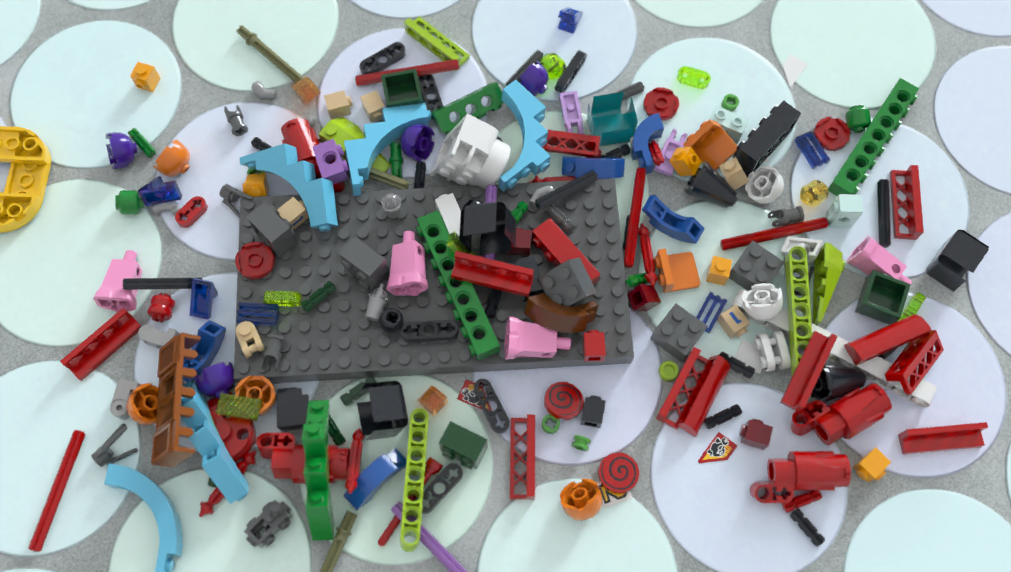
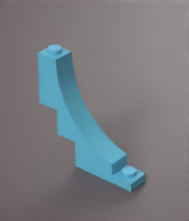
[344,103,431,196]
[240,143,338,232]
[181,379,249,504]

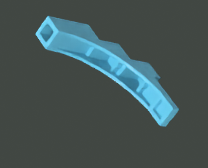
[498,80,551,192]

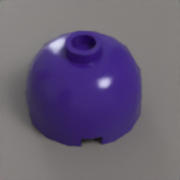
[520,61,549,97]
[400,124,435,162]
[105,132,138,169]
[193,362,236,399]

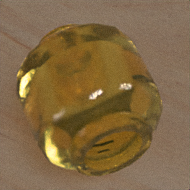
[800,180,829,207]

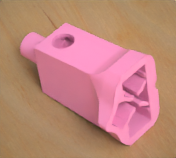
[386,231,428,296]
[846,236,912,284]
[93,250,142,312]
[504,316,571,359]

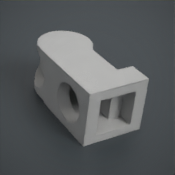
[138,324,180,349]
[110,379,141,420]

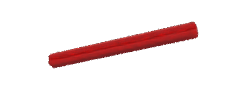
[355,59,459,86]
[624,167,646,268]
[720,217,828,250]
[28,430,85,552]

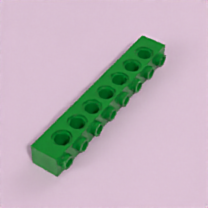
[827,78,919,196]
[415,210,500,361]

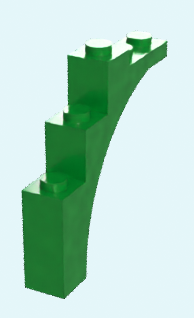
[302,400,335,541]

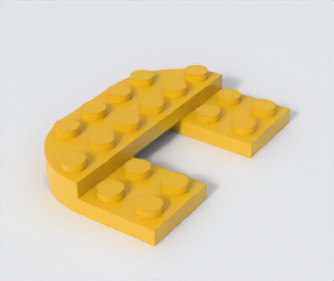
[0,126,51,233]

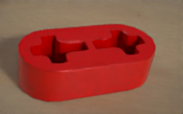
[175,196,208,228]

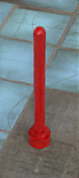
[378,457,443,546]

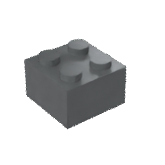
[246,202,297,258]
[339,236,389,291]
[729,240,785,291]
[538,257,597,307]
[650,303,708,362]

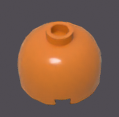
[153,139,190,177]
[234,375,276,416]
[126,383,158,425]
[560,479,602,521]

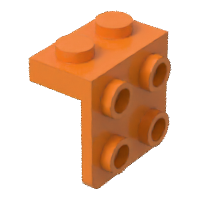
[683,119,738,170]
[654,249,701,293]

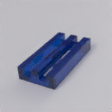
[794,131,830,169]
[696,291,727,334]
[236,302,279,325]

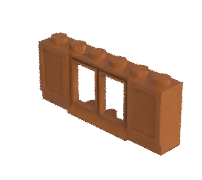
[151,332,201,468]

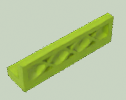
[404,16,470,71]

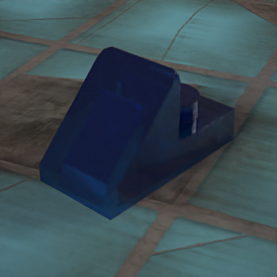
[558,7,583,34]
[138,176,182,206]
[189,278,218,319]

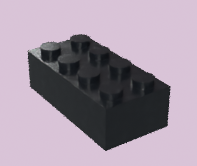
[732,100,801,178]

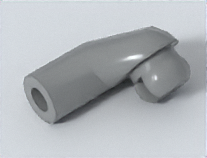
[251,81,277,99]
[306,118,323,143]
[529,185,554,207]
[152,200,180,215]

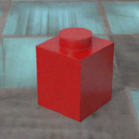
[583,330,606,362]

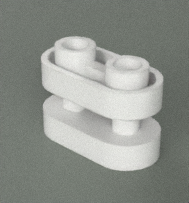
[753,331,791,372]

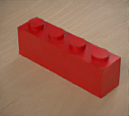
[531,218,600,285]

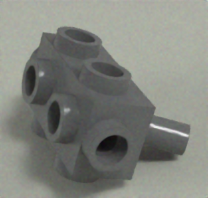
[244,500,292,548]

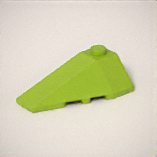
[319,117,391,173]

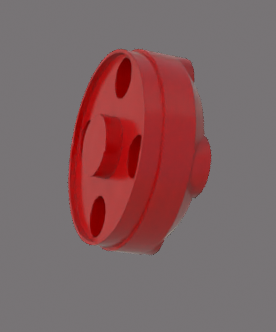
[209,404,257,462]

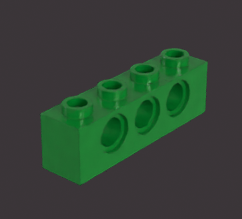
[431,82,504,135]

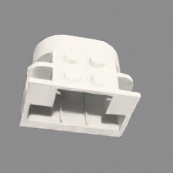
[430,113,511,188]

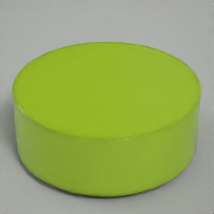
[658,361,679,381]

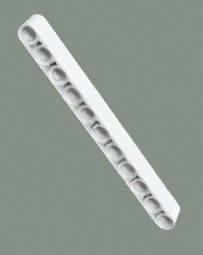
[731,289,937,407]

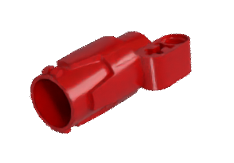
[281,118,345,193]
[791,383,892,446]
[256,433,350,484]
[749,451,851,503]

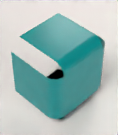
[587,92,638,147]

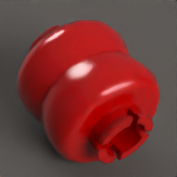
[147,293,175,323]

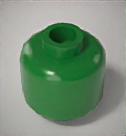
[845,105,871,133]
[115,190,144,215]

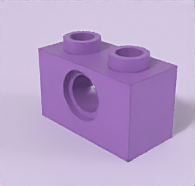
[312,139,350,184]

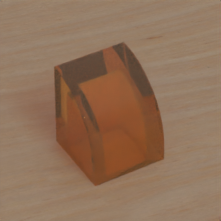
[291,76,321,104]
[417,386,448,416]

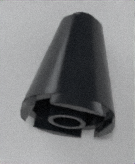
[684,161,738,208]
[811,364,866,403]

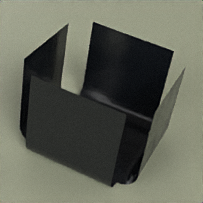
[459,201,516,255]
[926,229,989,292]
[357,381,408,440]

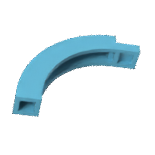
[104,464,183,572]

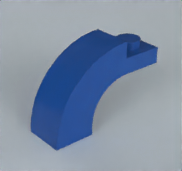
[631,113,664,174]
[562,156,625,179]
[642,195,705,244]
[182,320,226,382]
[343,448,407,510]

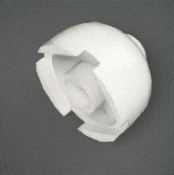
[745,165,784,204]
[742,283,783,321]

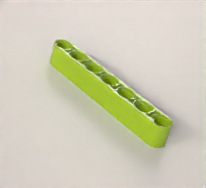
[785,246,812,375]
[400,408,429,552]

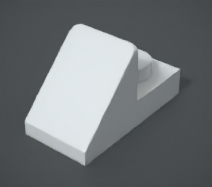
[781,236,824,264]

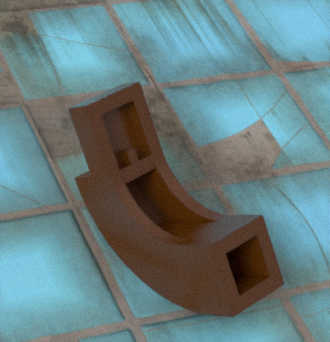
[524,293,598,333]

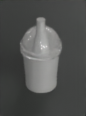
[381,193,401,219]
[365,284,388,322]

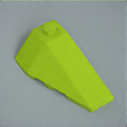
[812,242,845,326]

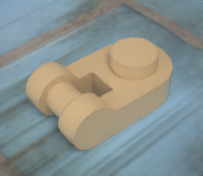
[235,321,265,358]

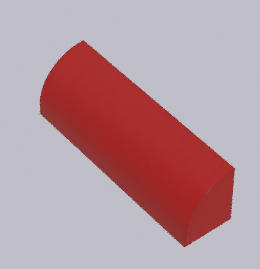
[844,314,932,366]
[675,355,731,437]

